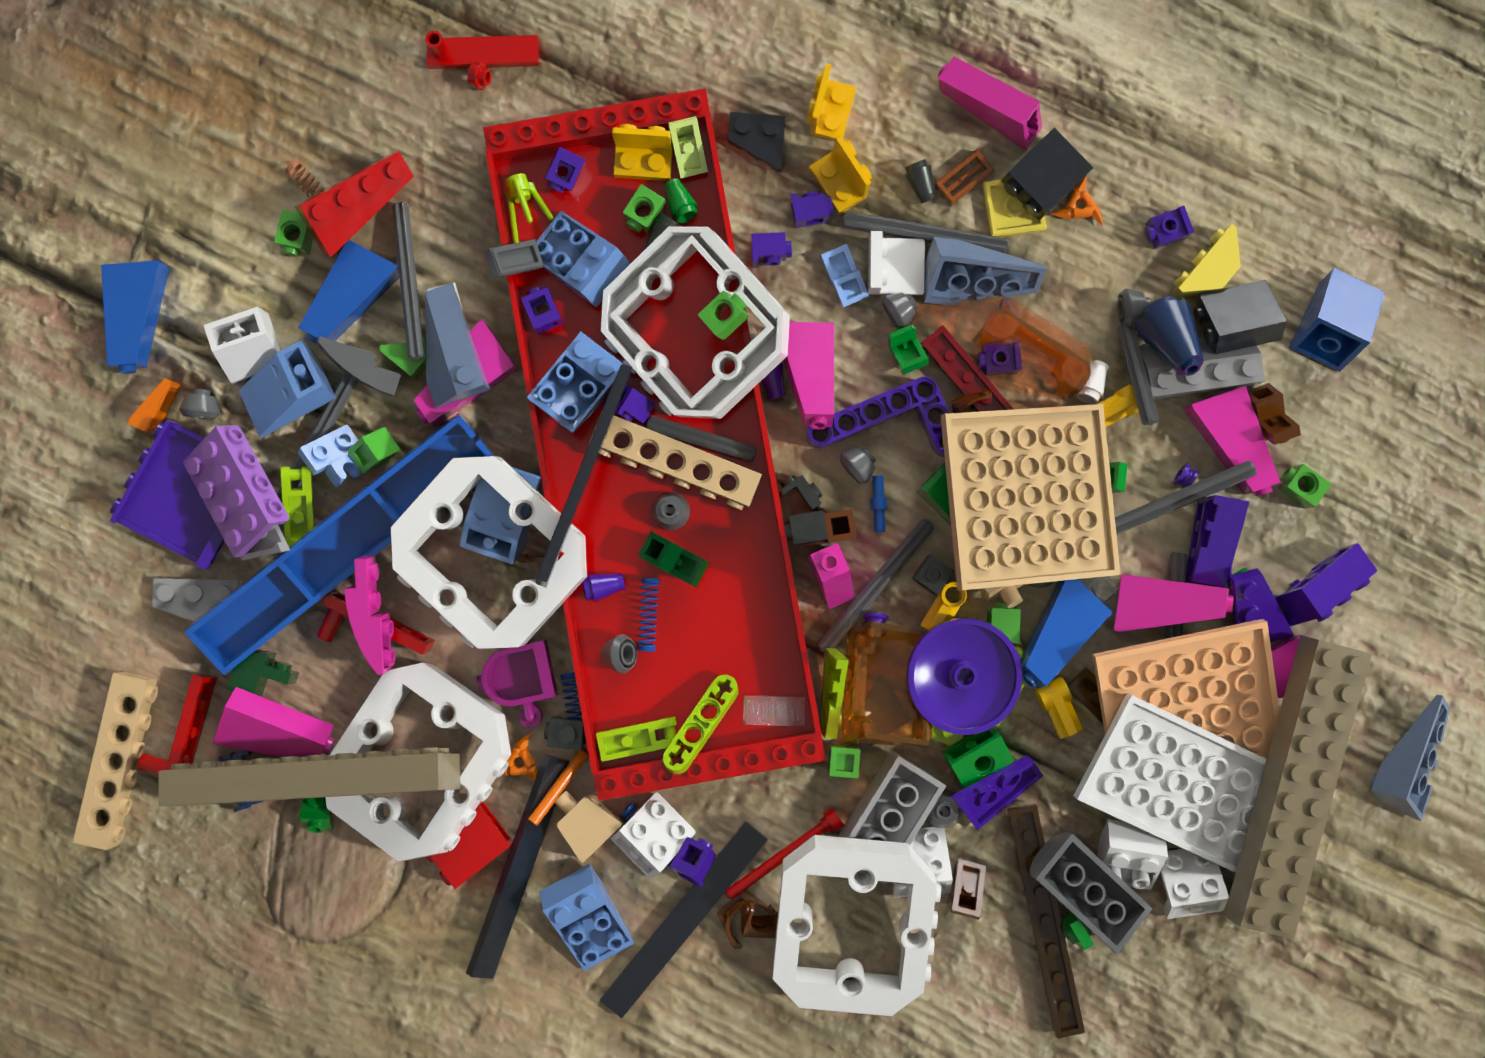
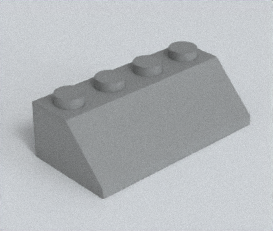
[1140,336,1265,400]
[838,750,946,885]

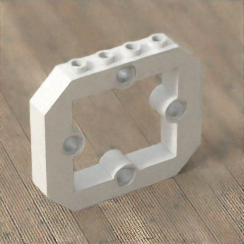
[601,227,790,419]
[391,456,587,649]
[325,663,511,861]
[773,835,941,1016]

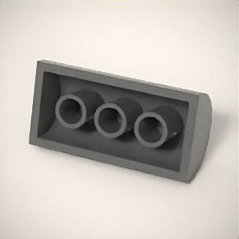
[1030,832,1152,954]

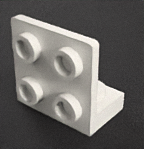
[868,231,925,295]
[610,792,696,879]
[892,827,953,898]
[1160,849,1229,919]

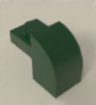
[637,531,710,588]
[226,652,299,696]

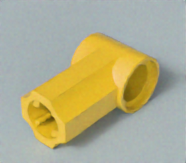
[1098,384,1139,427]
[920,582,967,630]
[1035,677,1083,739]

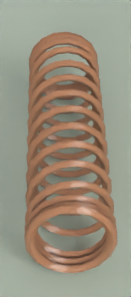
[285,160,324,198]

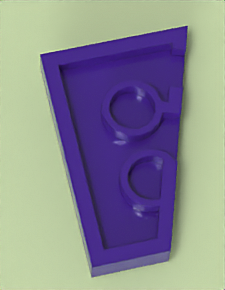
[1230,568,1294,643]
[951,755,1043,830]

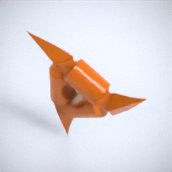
[1049,174,1104,227]
[503,732,538,781]

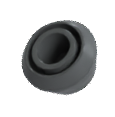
[1117,288,1151,327]
[882,292,918,328]
[179,389,220,419]
[840,447,876,484]
[651,492,690,531]
[600,634,637,674]
[926,789,962,828]

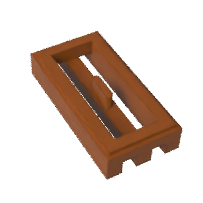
[934,149,995,207]

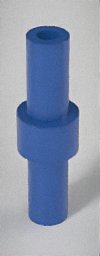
[870,475,888,532]

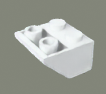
[203,307,281,384]
[1097,819,1168,890]

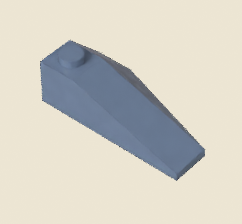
[923,237,1047,306]
[425,283,490,409]
[1371,695,1450,821]

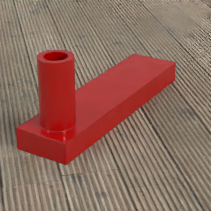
[425,31,540,69]
[317,590,435,655]
[137,674,217,776]

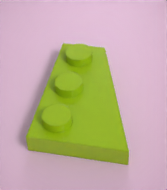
[820,648,849,739]

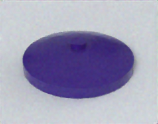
[906,618,1022,735]

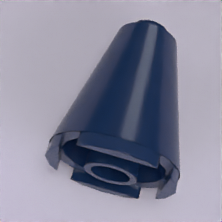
[1135,296,1204,376]

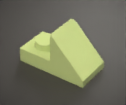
[668,116,708,178]

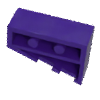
[1186,495,1250,588]
[1274,543,1378,626]

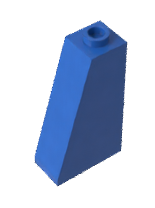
[298,240,400,345]
[101,260,169,374]
[1020,579,1112,689]

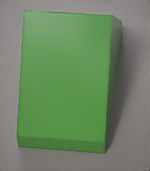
[379,341,426,380]

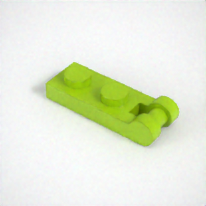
[281,466,314,546]
[596,716,681,762]

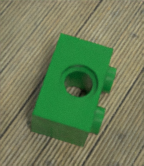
[942,727,1014,789]

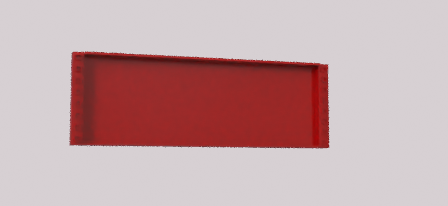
[483,88,826,801]

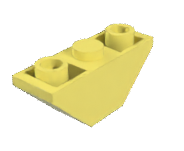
[1171,224,1241,298]

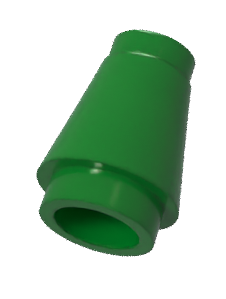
[664,178,698,223]

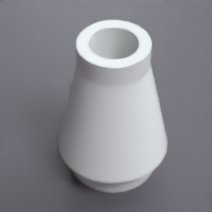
[1076,360,1109,404]

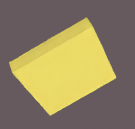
[982,180,1047,237]

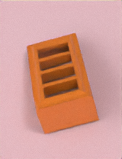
[126,378,181,434]

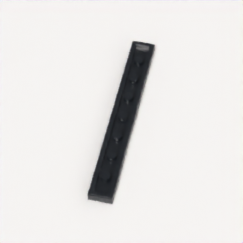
[536,364,632,588]
[466,754,570,979]
[600,821,768,1019]

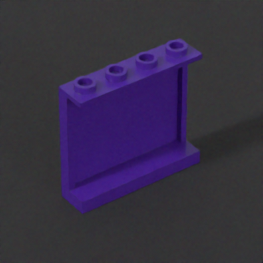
[110,420,265,570]

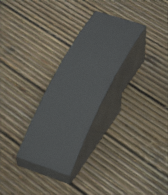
[316,336,401,396]

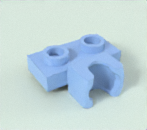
[297,425,362,488]

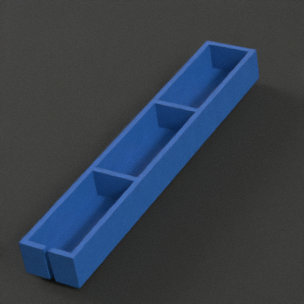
[184,412,496,675]

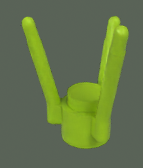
[504,173,554,244]

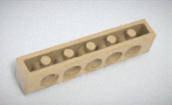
[589,412,762,510]
[73,672,158,850]

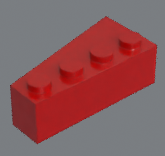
[295,151,414,258]

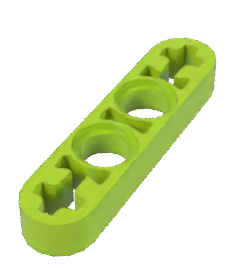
[663,675,738,774]

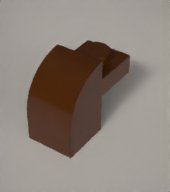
[1248,383,1301,445]
[798,509,857,548]

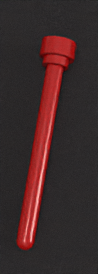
[725,807,845,899]

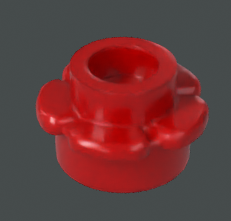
[468,62,492,90]

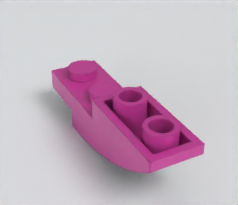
[344,556,395,675]

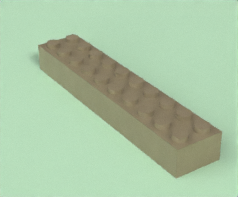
[1224,635,1372,939]
[158,747,460,806]

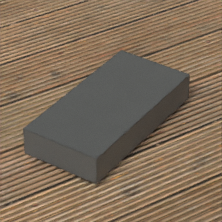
[485,239,544,279]

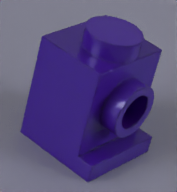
[544,147,586,193]
[790,192,833,228]
[1145,205,1194,249]
[751,232,792,268]
[521,287,564,334]
[978,341,1022,376]
[603,385,655,423]
[670,836,716,888]

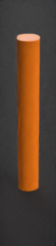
[528,750,589,826]

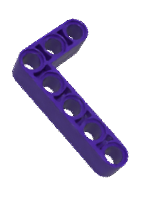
[807,377,950,457]

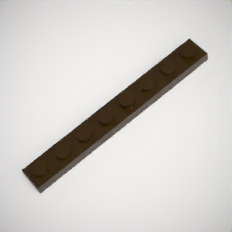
[1007,803,1085,1039]

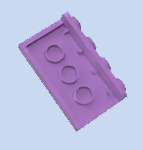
[183,425,289,558]

